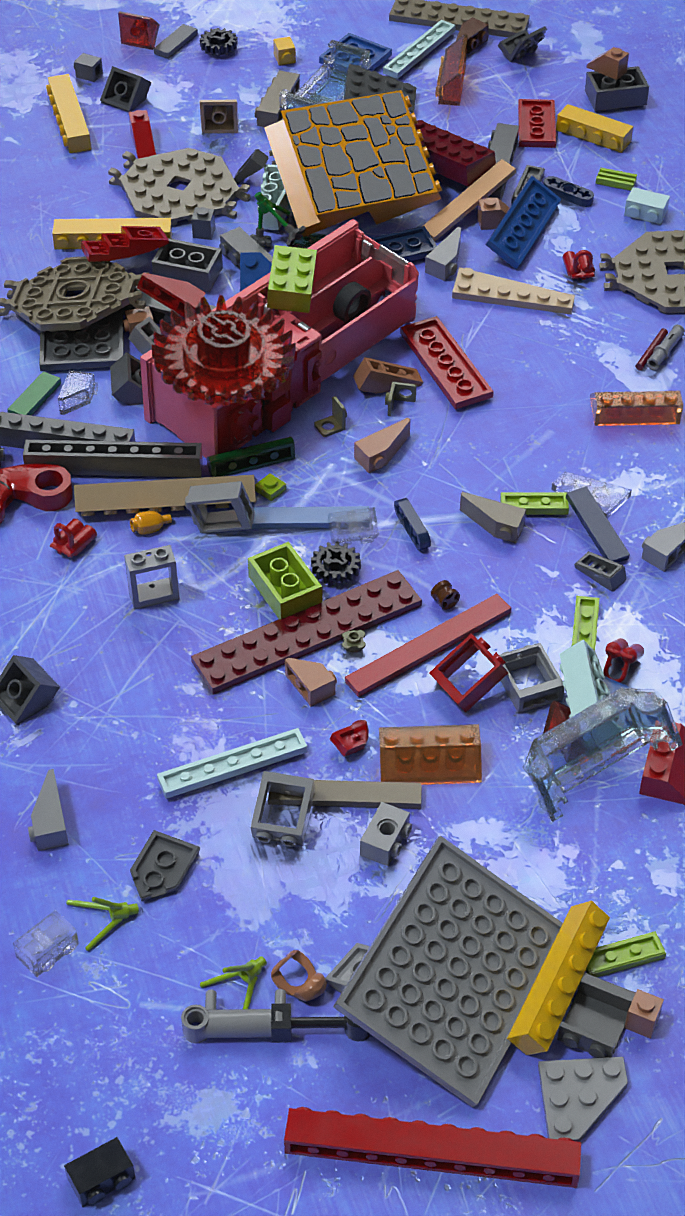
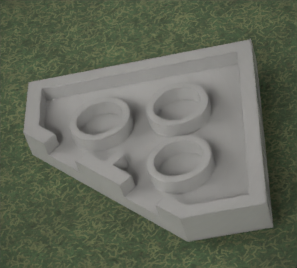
[538,1057,628,1142]

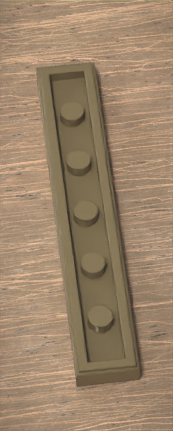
[268,780,422,809]

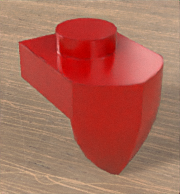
[330,720,369,757]

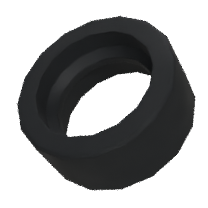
[333,282,371,324]

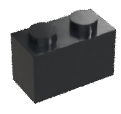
[64,1137,136,1207]

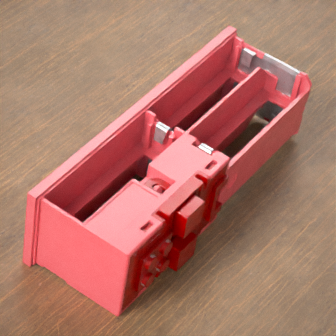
[140,219,419,459]

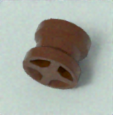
[431,580,460,610]

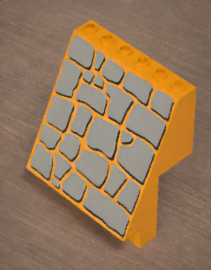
[264,90,442,237]

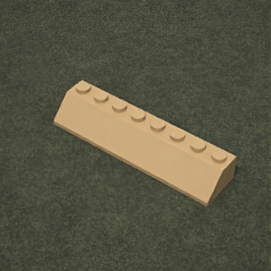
[74,475,256,516]

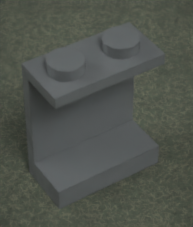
[557,973,635,1058]

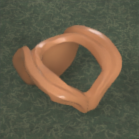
[271,950,327,1001]

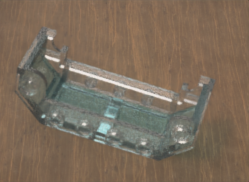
[279,40,371,111]
[523,688,683,822]

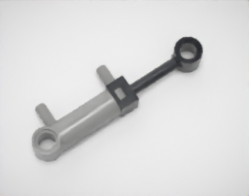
[181,989,371,1043]

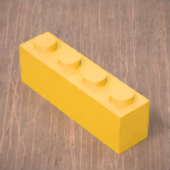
[556,104,633,153]

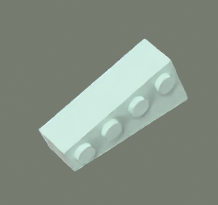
[257,164,291,230]
[559,640,625,748]

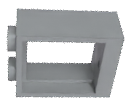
[185,481,255,533]
[124,545,179,609]
[499,643,564,713]
[250,771,315,847]

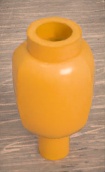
[130,511,172,535]

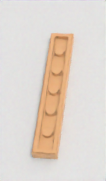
[423,159,516,242]

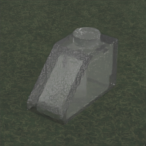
[58,370,98,415]

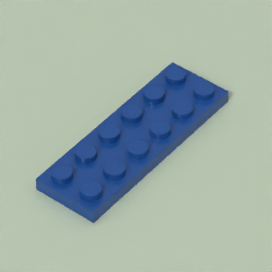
[485,175,562,269]

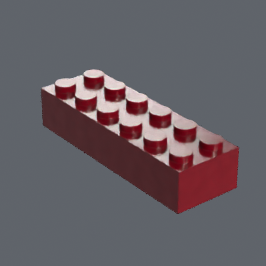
[415,120,496,187]

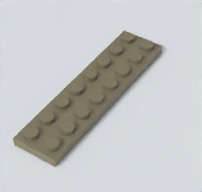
[389,0,530,37]

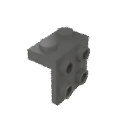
[498,26,547,62]

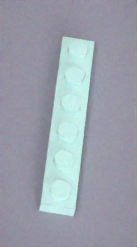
[383,20,456,79]
[157,728,308,799]

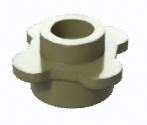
[342,630,366,652]

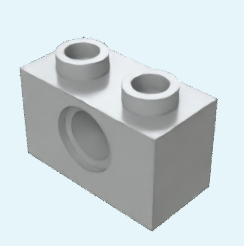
[360,802,412,866]

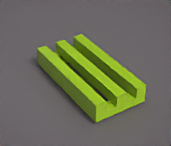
[595,167,637,191]

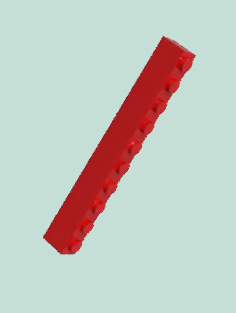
[284,1107,581,1188]

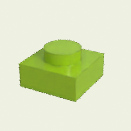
[255,473,286,501]

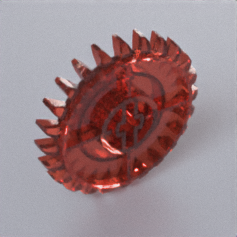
[152,295,296,406]

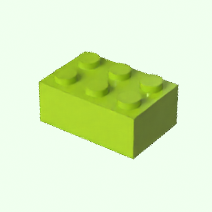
[267,245,317,313]
[248,541,322,619]

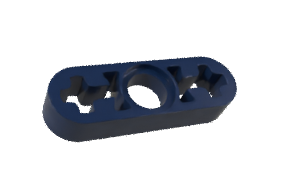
[543,176,594,207]
[394,498,431,550]

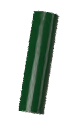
[207,436,296,477]

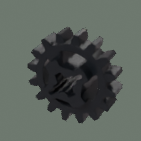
[200,28,238,56]
[311,541,361,585]

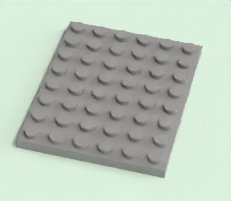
[333,835,563,1107]

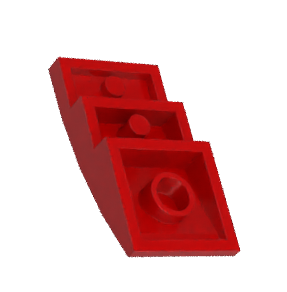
[81,226,169,262]

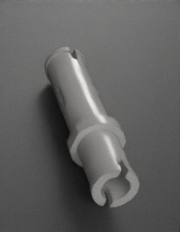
[647,325,685,370]

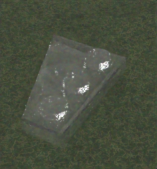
[551,471,632,519]

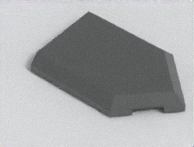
[130,830,201,901]

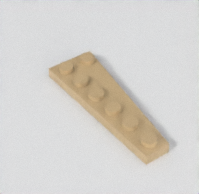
[452,267,575,314]

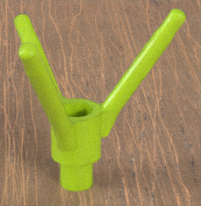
[66,897,139,951]
[200,956,267,1009]

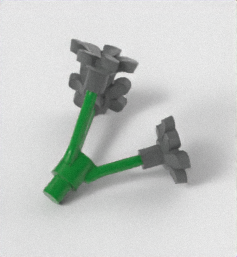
[250,192,306,247]

